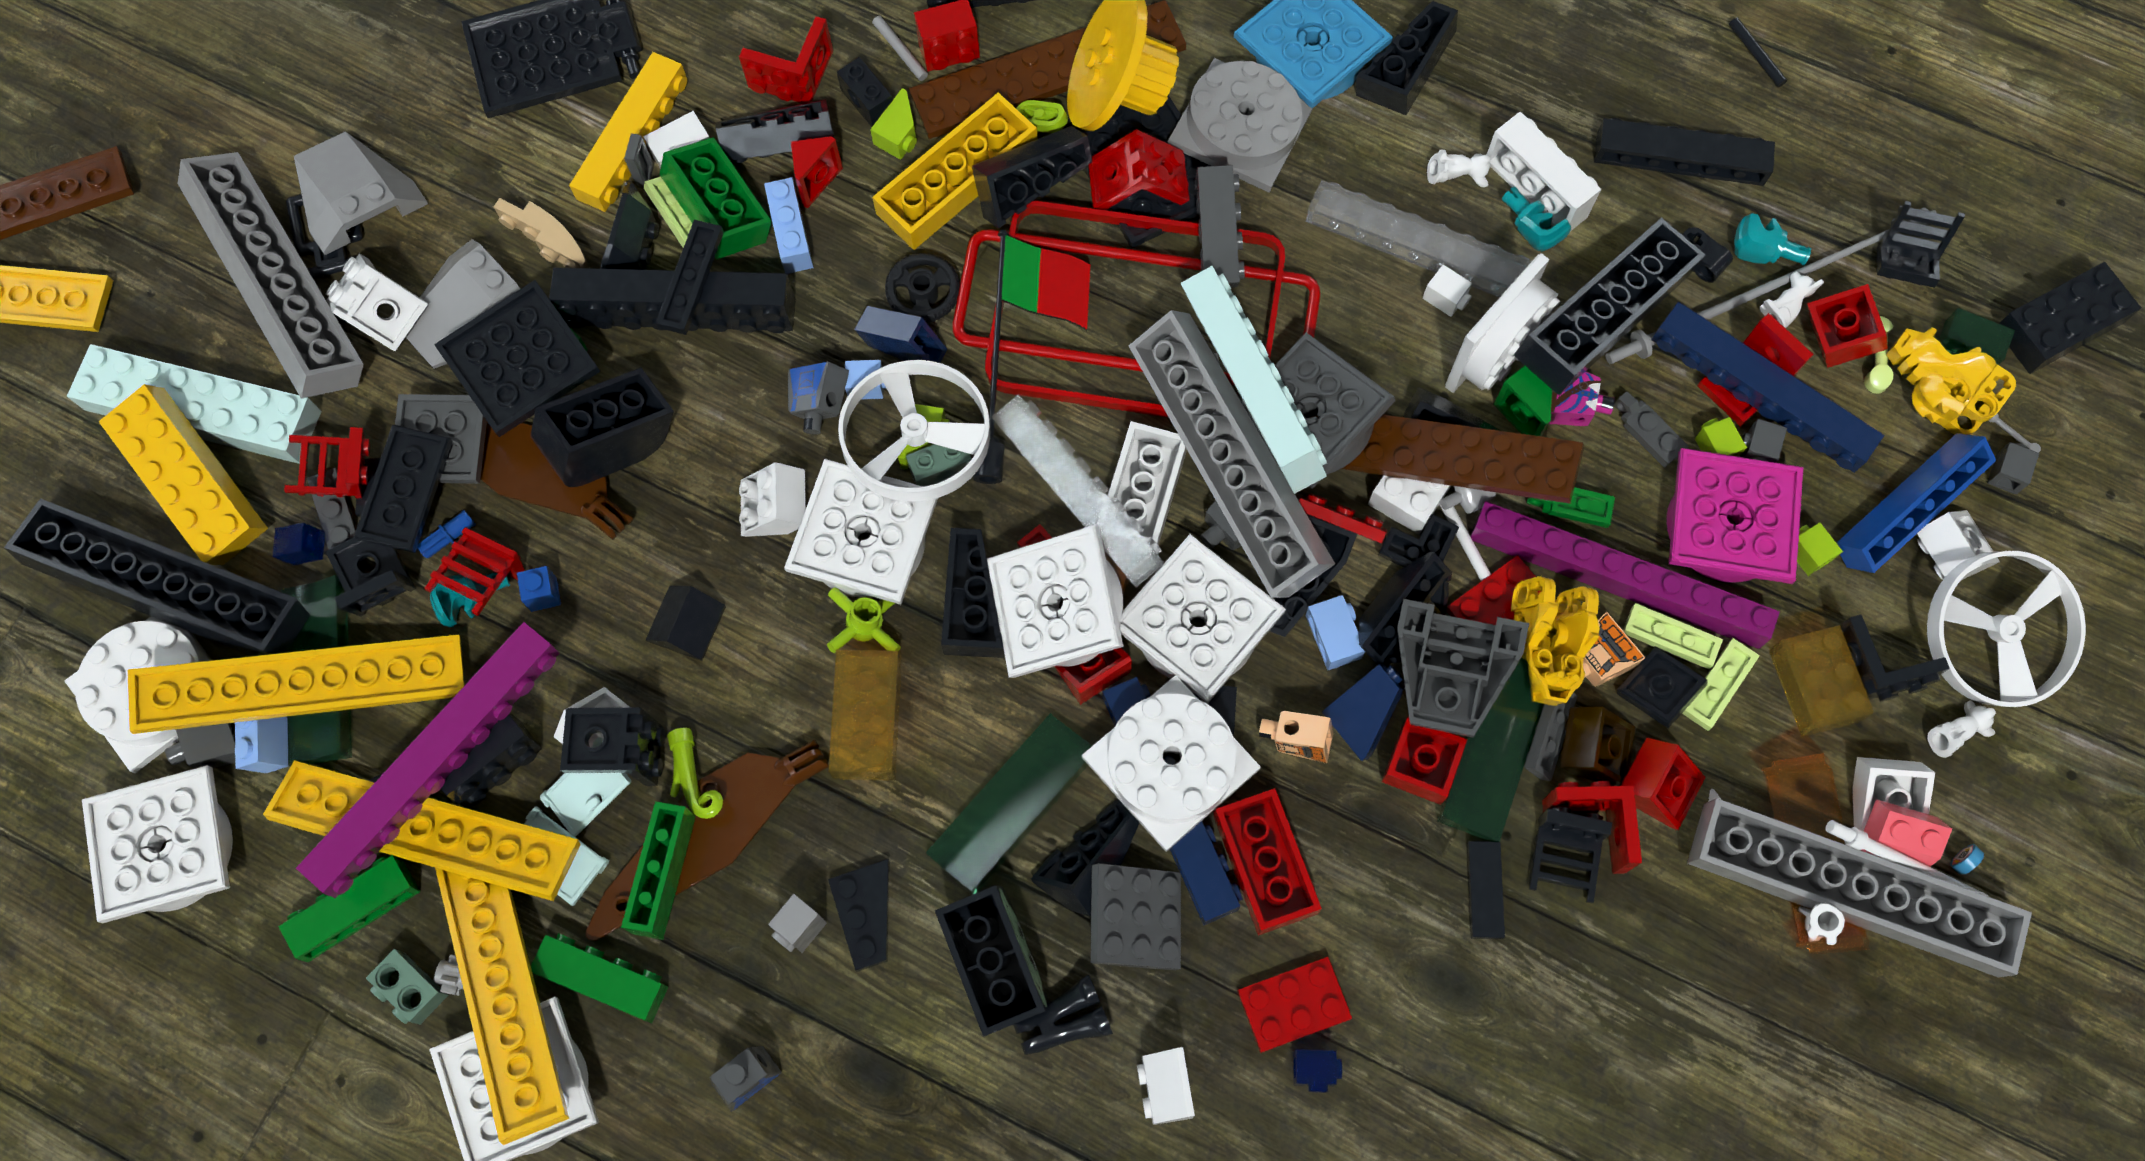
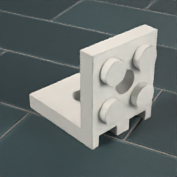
[326,253,428,351]

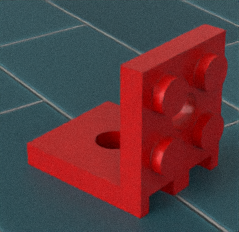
[739,16,833,104]
[1088,129,1190,210]
[1697,313,1814,426]
[1542,781,1642,874]

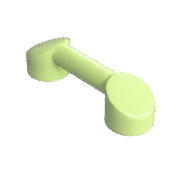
[1864,316,1893,394]

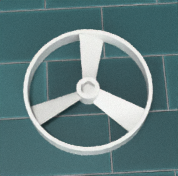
[838,360,990,502]
[1927,551,2086,707]

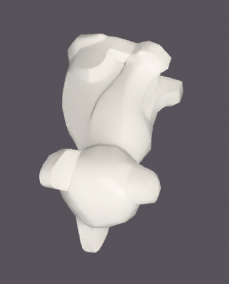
[1427,150,1490,187]
[1760,271,1824,328]
[1927,700,1996,758]
[1798,903,1845,945]

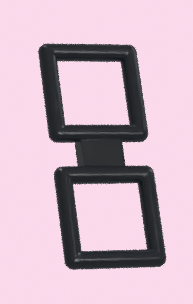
[286,194,378,324]

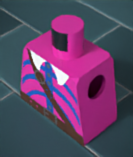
[1549,372,1615,426]

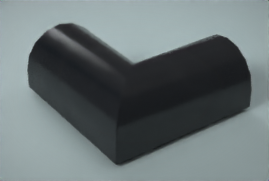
[1378,514,1459,567]

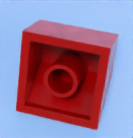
[1621,738,1706,830]

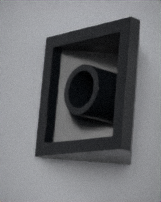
[646,586,726,661]

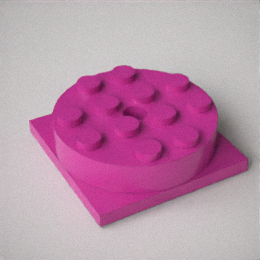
[1667,448,1803,584]

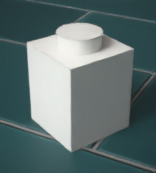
[1422,265,1472,317]

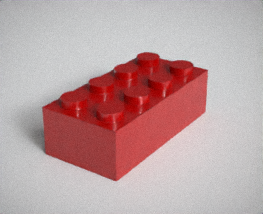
[1213,788,1322,936]

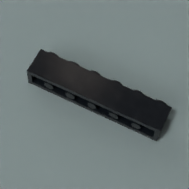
[1594,118,1775,186]

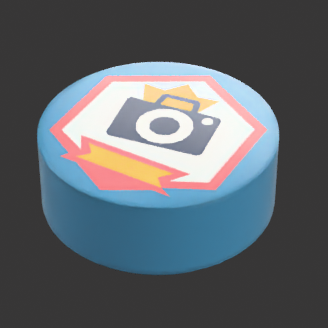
[1950,844,1984,875]

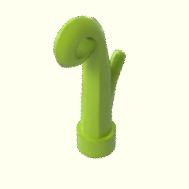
[667,728,723,819]

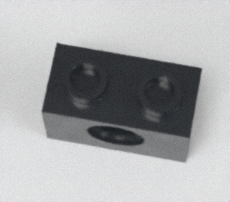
[837,57,893,127]

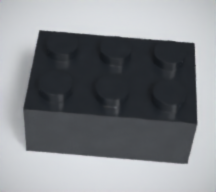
[441,713,542,808]

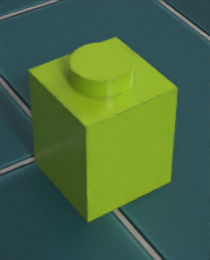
[1695,417,1747,457]
[1797,523,1843,576]

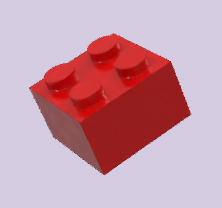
[914,0,980,72]
[1807,284,1888,368]
[1382,717,1468,805]

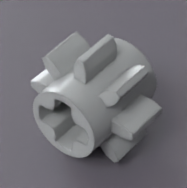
[434,954,464,996]

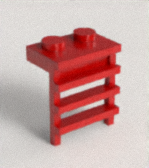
[284,427,370,498]
[424,527,525,616]

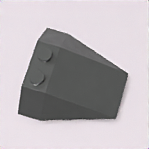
[1397,599,1529,738]

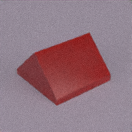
[791,136,843,209]
[1055,648,1132,705]

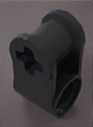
[1683,227,1733,283]

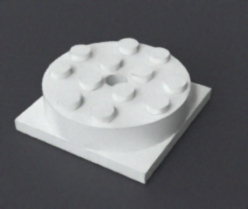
[1445,253,1560,393]
[784,459,938,605]
[987,525,1123,678]
[1119,534,1286,704]
[65,616,213,773]
[1082,675,1261,852]
[82,765,233,923]
[430,997,599,1161]

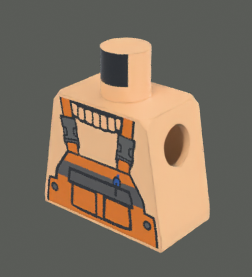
[1583,612,1645,687]
[1259,711,1334,763]

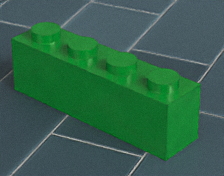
[621,801,696,940]
[278,855,421,963]
[531,933,668,1023]

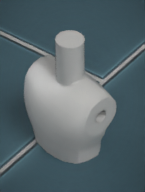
[1440,486,1496,514]

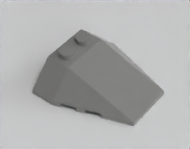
[294,131,428,255]
[406,239,521,369]

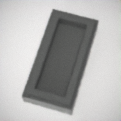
[624,133,654,188]

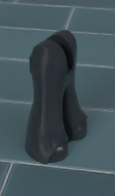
[1013,975,1113,1055]

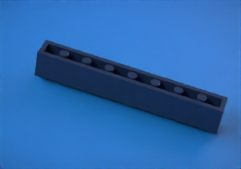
[1651,302,1885,473]
[1102,677,1243,926]

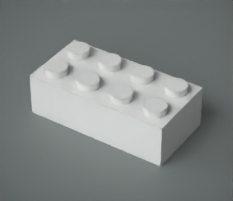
[1486,112,1601,231]
[1098,421,1187,557]

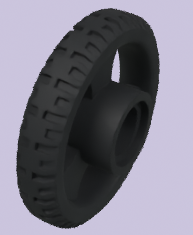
[885,253,960,323]

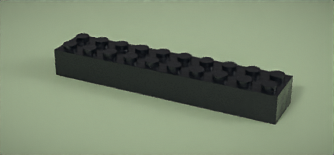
[4,498,310,656]

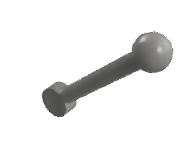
[1989,413,2041,453]

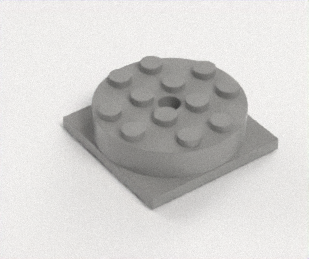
[1168,58,1313,193]

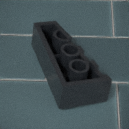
[972,126,1092,229]
[941,528,1005,658]

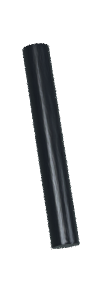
[1729,17,1787,87]

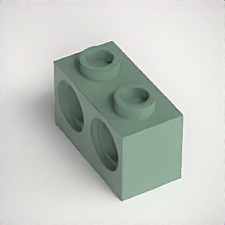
[366,949,448,1025]

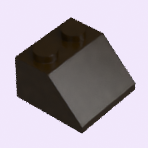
[1561,707,1636,786]

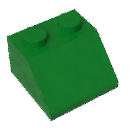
[1494,366,1552,437]

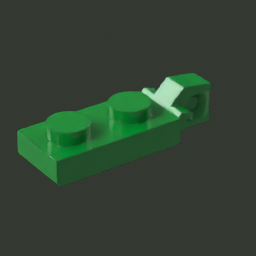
[1527,487,1615,528]

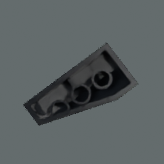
[1269,515,1357,637]
[1031,799,1140,916]

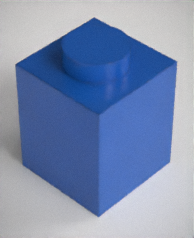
[517,566,561,612]

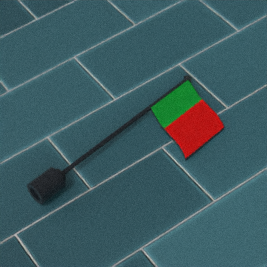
[973,230,1091,484]

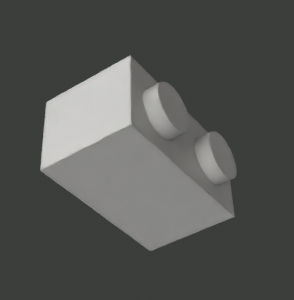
[768,894,827,953]

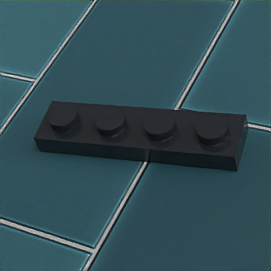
[656,220,724,335]

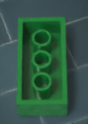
[660,137,772,259]

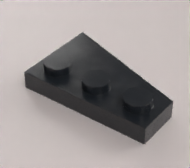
[828,859,890,972]

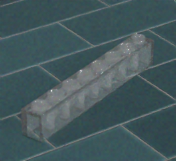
[1306,180,1532,297]
[992,394,1164,587]

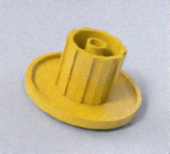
[1067,0,1179,131]

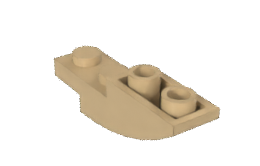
[493,198,590,269]

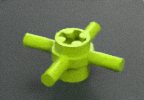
[827,587,901,656]

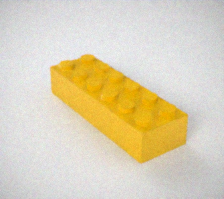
[872,92,1038,250]
[98,384,268,565]

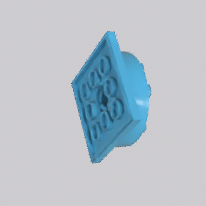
[1234,0,1393,108]

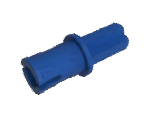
[417,510,476,559]

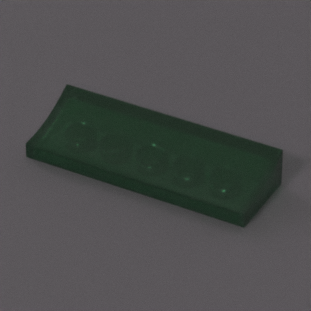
[282,575,352,767]
[1437,657,1544,842]
[926,713,1093,895]

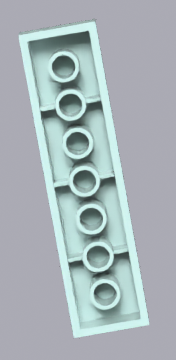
[1181,266,1327,494]
[67,344,322,464]

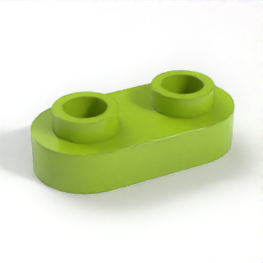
[1016,100,1068,133]

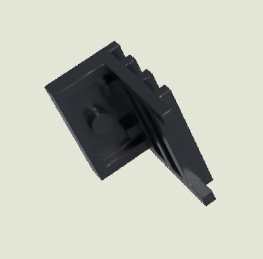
[1877,201,1965,288]
[1529,806,1612,903]

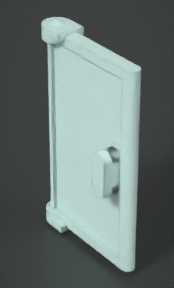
[540,737,631,837]
[524,806,609,906]

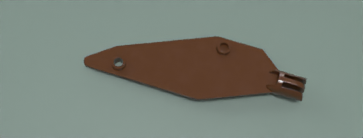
[480,422,633,540]
[586,740,829,941]

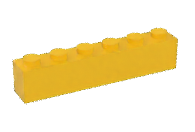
[569,52,687,212]

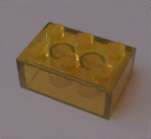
[1769,625,1874,737]

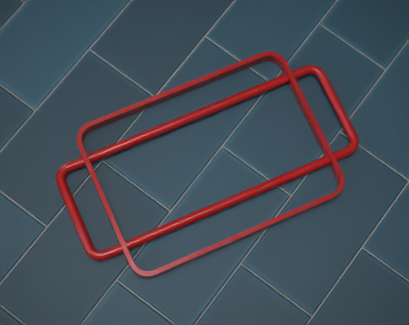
[952,201,1321,417]

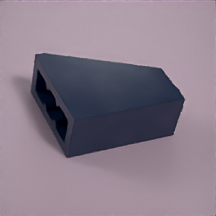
[854,306,948,363]
[1322,664,1405,761]

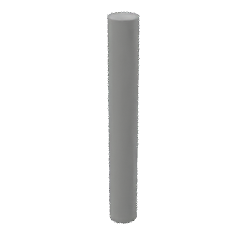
[872,16,928,81]

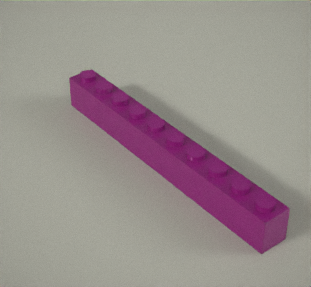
[1470,501,1780,649]
[295,622,560,898]

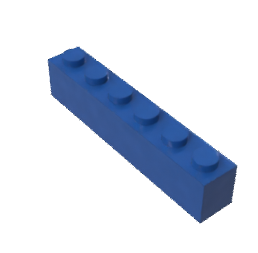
[1837,433,1996,573]

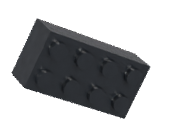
[1995,262,2142,374]

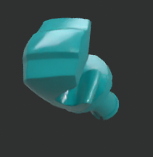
[1502,187,1571,251]
[1734,213,1812,265]
[430,572,510,627]

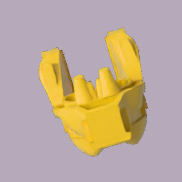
[1886,328,2016,435]
[1511,576,1600,706]

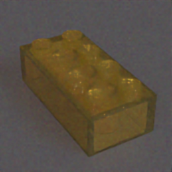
[829,650,902,780]

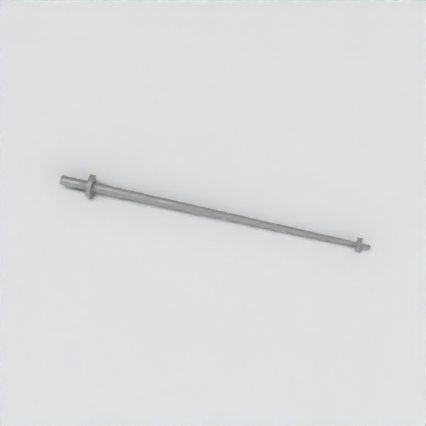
[1605,208,1937,364]

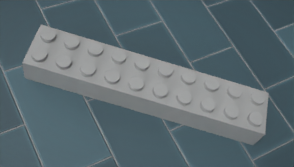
[177,152,364,398]
[1129,310,1335,598]
[1687,798,2032,978]

